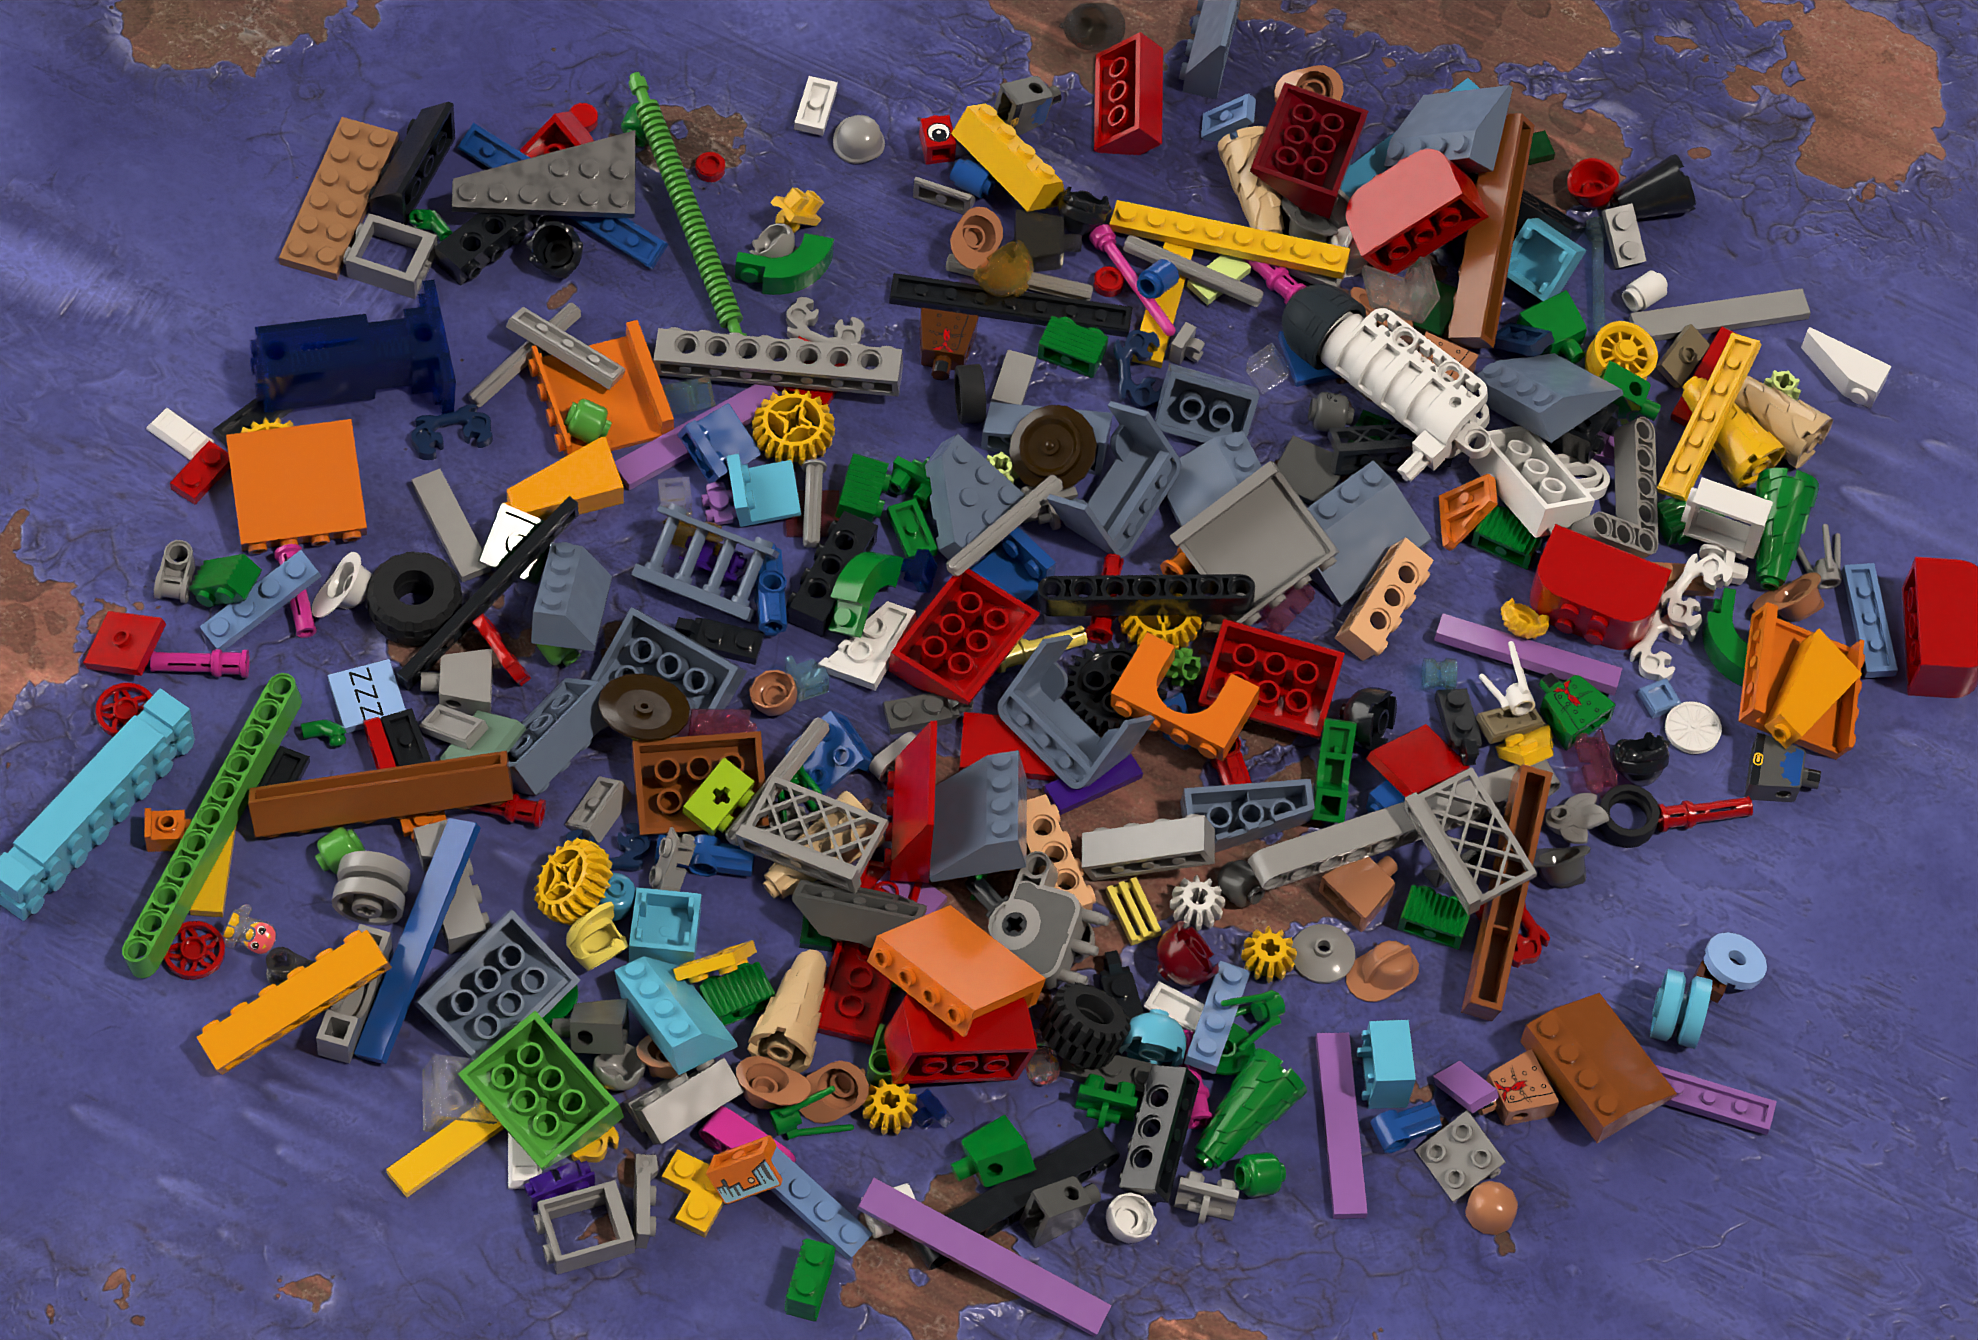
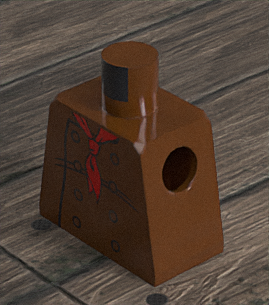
[919,308,979,381]

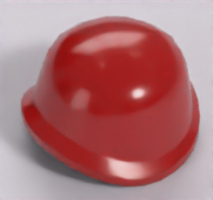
[1567,158,1620,208]

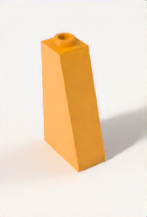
[503,437,624,521]
[1764,628,1862,749]

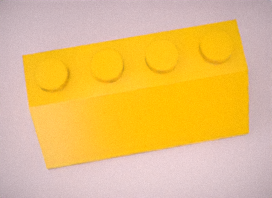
[951,103,1064,212]

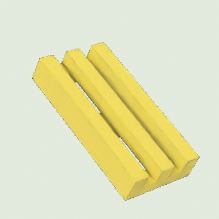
[1106,877,1162,946]

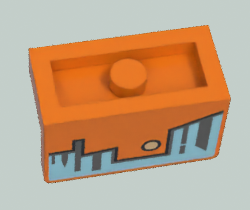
[706,1135,783,1204]

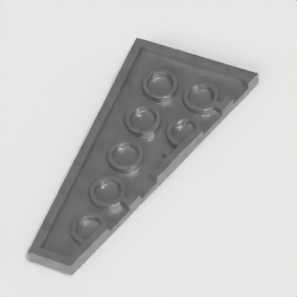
[452,130,635,218]

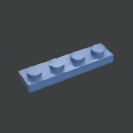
[200,550,322,652]
[1842,563,1898,678]
[1184,961,1251,1074]
[770,1146,873,1261]

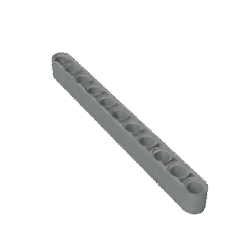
[1248,759,1561,890]

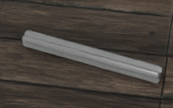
[1123,235,1264,307]
[946,254,1093,301]
[468,303,581,408]
[946,475,1063,577]
[725,717,830,846]

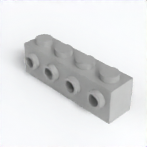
[1082,814,1215,881]

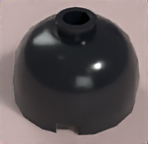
[1339,687,1397,751]

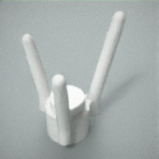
[1479,641,1536,716]

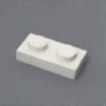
[794,76,838,136]

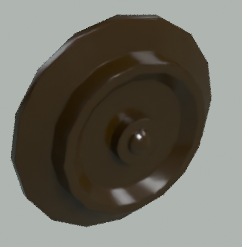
[1009,405,1097,491]
[598,674,690,741]

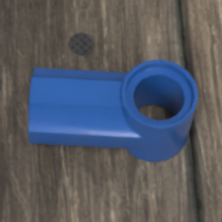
[1370,1101,1442,1153]

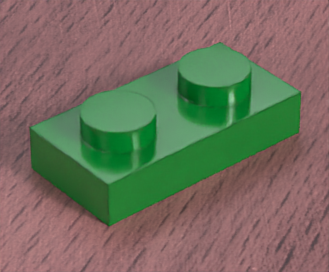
[887,498,938,564]

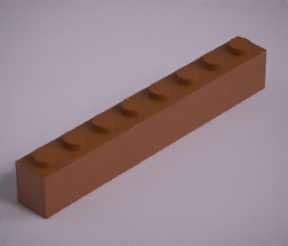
[1448,113,1535,349]
[248,751,513,838]
[1461,764,1553,1021]

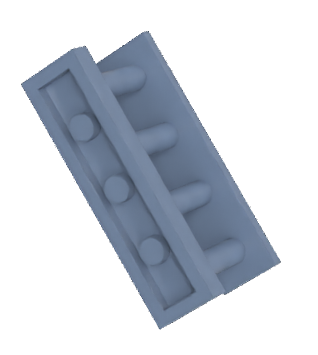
[631,503,780,623]

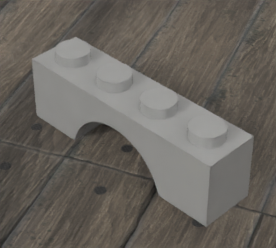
[413,819,491,954]
[316,924,392,1064]

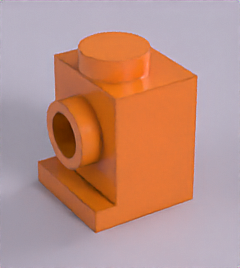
[144,808,192,852]

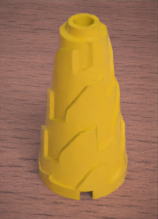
[1682,376,1786,488]

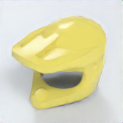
[566,902,629,971]

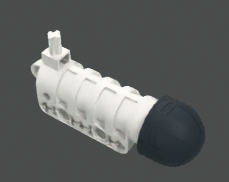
[1282,284,1491,482]

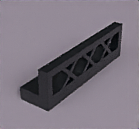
[1327,423,1453,475]

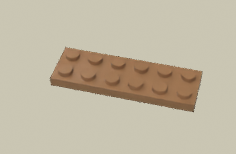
[279,117,399,281]

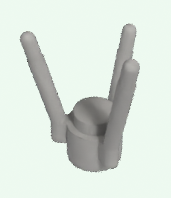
[1797,524,1842,589]

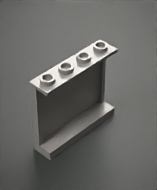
[1170,461,1340,626]

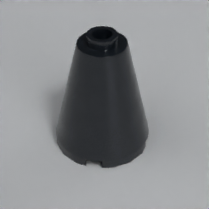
[1610,154,1696,219]

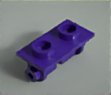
[678,536,747,582]
[524,1160,595,1211]

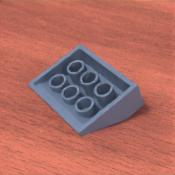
[1179,0,1241,99]
[1384,85,1513,174]
[1476,353,1623,443]
[1165,431,1262,528]
[1308,461,1432,608]
[591,607,747,738]
[930,750,1027,882]
[413,909,581,1061]

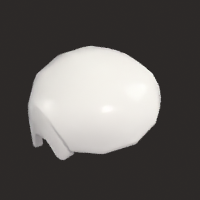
[1106,1192,1157,1243]

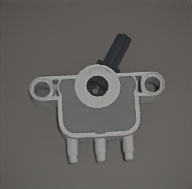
[965,851,1110,989]

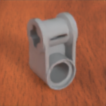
[154,540,195,604]

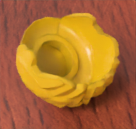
[1500,598,1549,639]

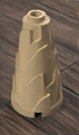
[1217,126,1285,234]
[1735,376,1833,469]
[763,791,885,899]
[747,949,827,1073]

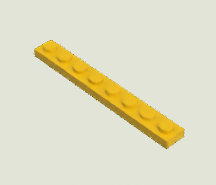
[1109,200,1350,279]

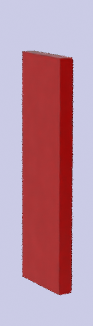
[817,860,923,1045]

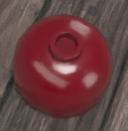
[1157,921,1219,987]

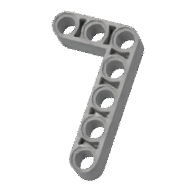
[1571,417,1658,558]

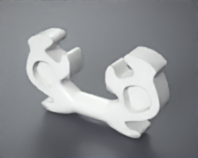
[1660,553,1733,631]
[1630,609,1698,681]

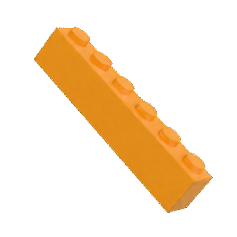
[196,930,392,1075]

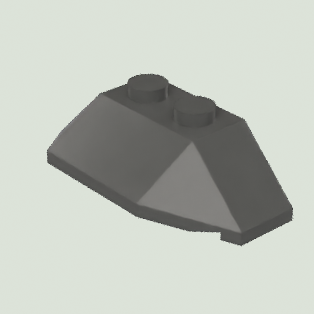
[792,880,927,948]

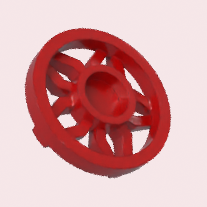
[96,683,153,737]
[164,921,225,980]

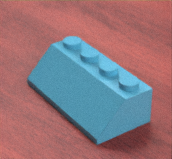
[614,956,738,1075]

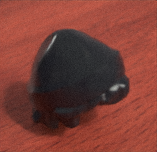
[1057,187,1112,237]
[526,221,583,279]
[1612,732,1670,786]

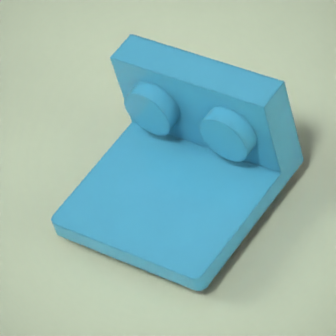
[727,453,801,527]

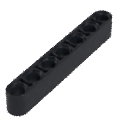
[1038,574,1255,616]
[910,1128,1120,1270]

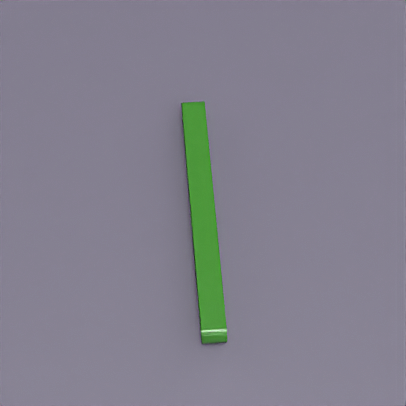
[122,673,302,978]

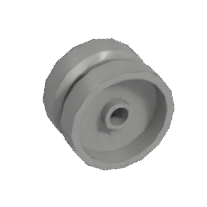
[332,851,411,925]

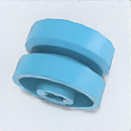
[1650,969,1712,1049]

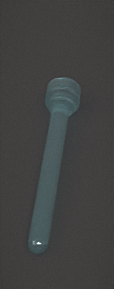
[1585,217,1607,339]

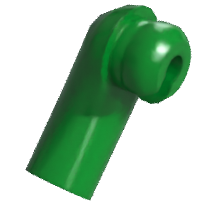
[408,209,452,241]
[301,719,347,746]

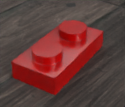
[170,440,230,505]

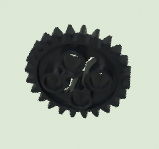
[1065,641,1168,733]

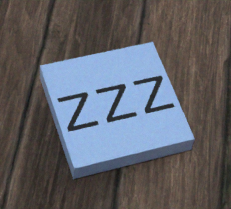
[328,659,406,734]

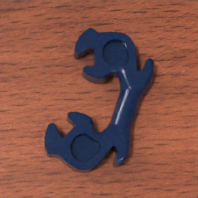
[1113,330,1162,410]
[411,404,493,460]
[566,823,650,871]

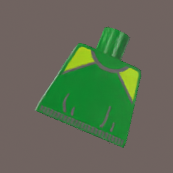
[1599,360,1661,425]

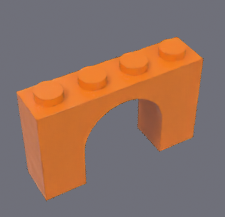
[1111,632,1260,761]

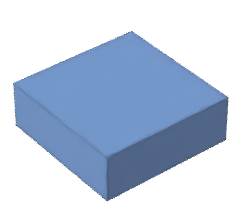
[1638,678,1681,719]

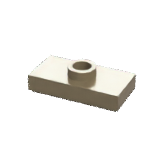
[1656,324,1710,388]
[1476,707,1545,744]

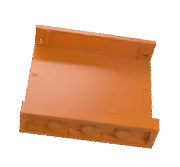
[528,320,674,457]

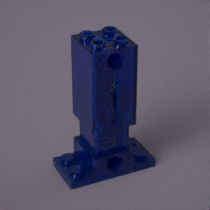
[250,280,456,415]

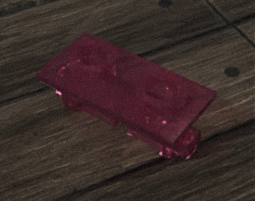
[1256,585,1315,634]
[688,709,757,736]
[1574,729,1618,799]

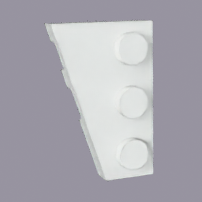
[818,601,917,691]

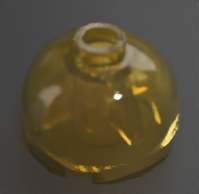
[973,239,1034,297]

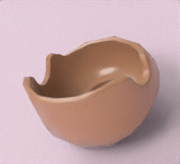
[749,670,797,716]
[1465,1181,1518,1235]

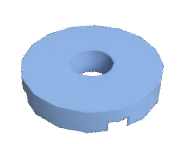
[1704,932,1767,990]

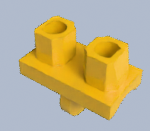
[770,187,824,233]

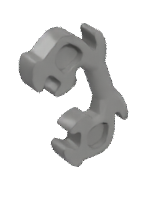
[786,297,865,345]

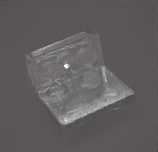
[1361,257,1440,324]
[422,1054,498,1133]

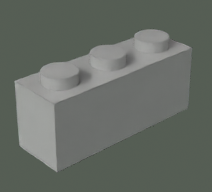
[633,1058,744,1145]

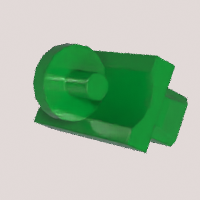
[888,456,932,510]
[1075,1074,1138,1130]

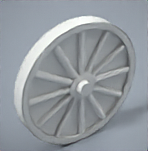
[1665,702,1722,754]

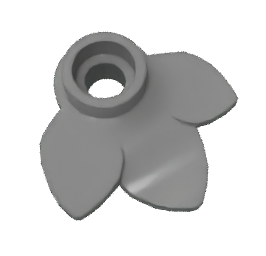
[1546,793,1609,844]

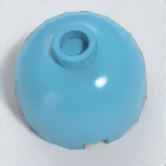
[1119,1009,1186,1067]

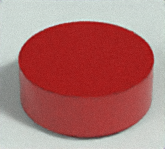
[569,103,598,132]
[695,152,725,182]
[1093,266,1124,297]

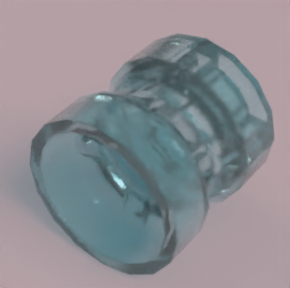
[1422,658,1457,689]

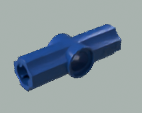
[754,544,787,636]
[655,834,755,877]

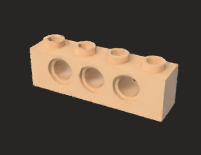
[1335,537,1434,661]
[1026,794,1096,910]

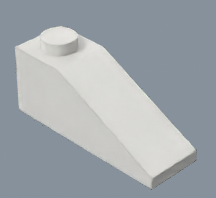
[1801,327,1891,409]

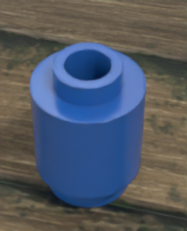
[950,159,996,198]
[1137,259,1179,298]

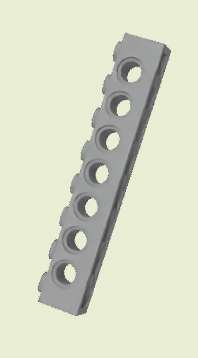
[653,327,903,397]

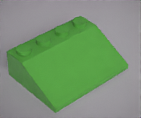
[458,1011,624,1171]

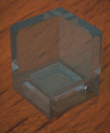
[662,376,716,415]
[785,655,829,702]

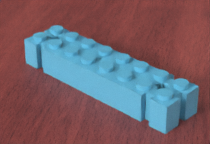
[0,688,195,921]

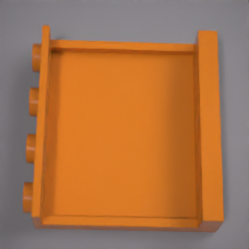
[226,419,367,554]
[1738,602,1865,760]
[867,905,1046,1037]

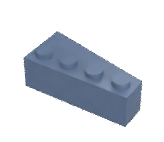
[981,402,1113,476]
[1180,779,1315,853]

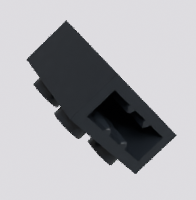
[1540,403,1621,464]

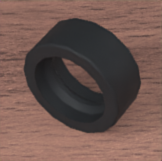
[954,364,986,424]
[1598,784,1660,848]

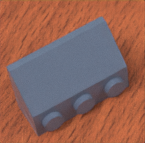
[1155,363,1260,443]

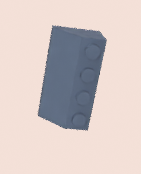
[531,542,612,651]
[508,678,609,796]

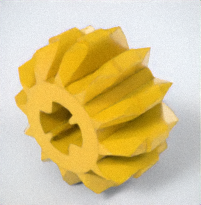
[1241,926,1297,983]
[862,1078,918,1136]

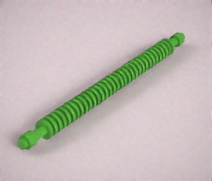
[628,72,747,336]

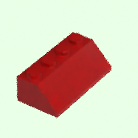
[1094,32,1163,155]

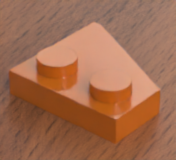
[1439,474,1498,551]

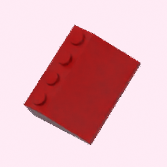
[888,568,1040,705]
[1198,619,1345,739]
[884,721,937,883]

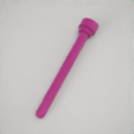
[1089,224,1176,336]

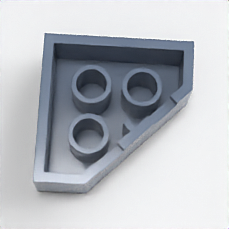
[925,434,1025,564]

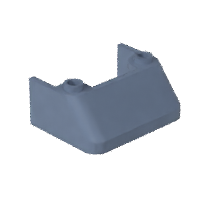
[1047,401,1181,558]
[998,635,1155,789]

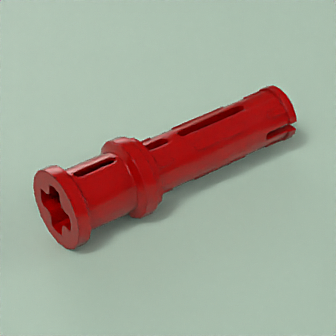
[1085,554,1124,644]
[469,794,546,828]
[1657,796,1753,832]

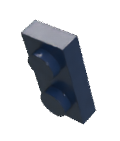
[1494,322,1555,357]

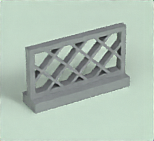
[1404,767,1537,915]
[736,775,889,894]

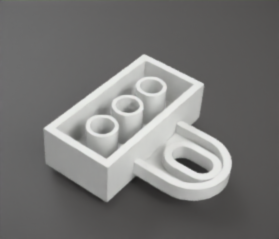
[1469,426,1610,538]

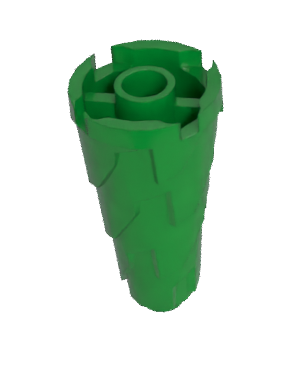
[1754,467,1819,591]
[1194,1048,1307,1170]

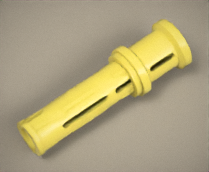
[997,626,1087,673]

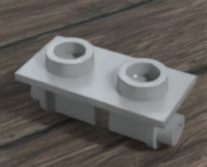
[649,827,696,892]

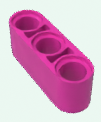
[698,1106,796,1163]

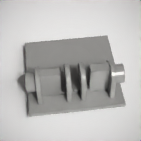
[1415,1110,1506,1202]

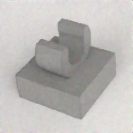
[1169,322,1205,365]

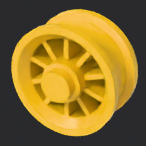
[1585,321,1658,380]

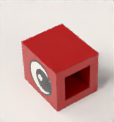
[919,115,956,165]

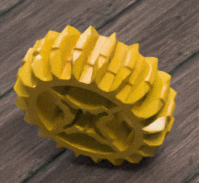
[752,388,835,467]
[1118,574,1202,650]
[534,838,613,926]

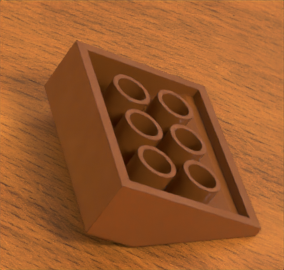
[632,731,769,836]
[1520,993,1677,1144]

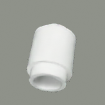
[1622,270,1668,312]

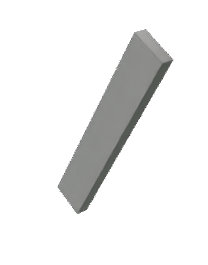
[1629,288,1811,341]

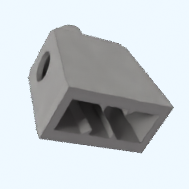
[421,649,493,715]

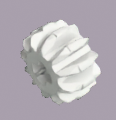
[1170,875,1225,932]

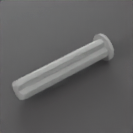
[802,459,827,548]

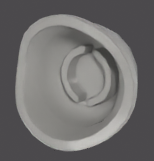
[833,115,885,164]

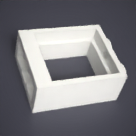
[1681,477,1773,559]

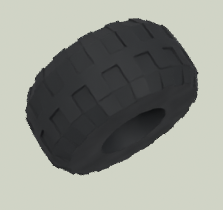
[367,551,462,646]

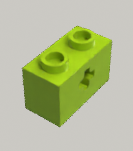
[682,757,755,836]

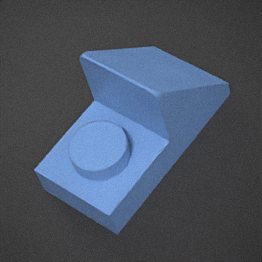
[1201,93,1256,142]

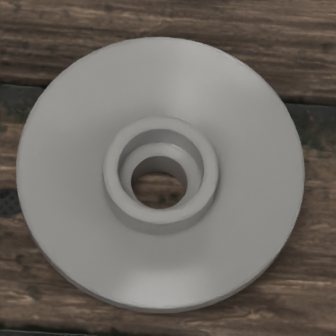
[1292,924,1355,984]

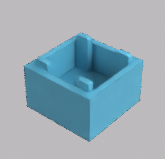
[1507,218,1587,301]
[629,887,702,966]
[1357,1020,1416,1109]

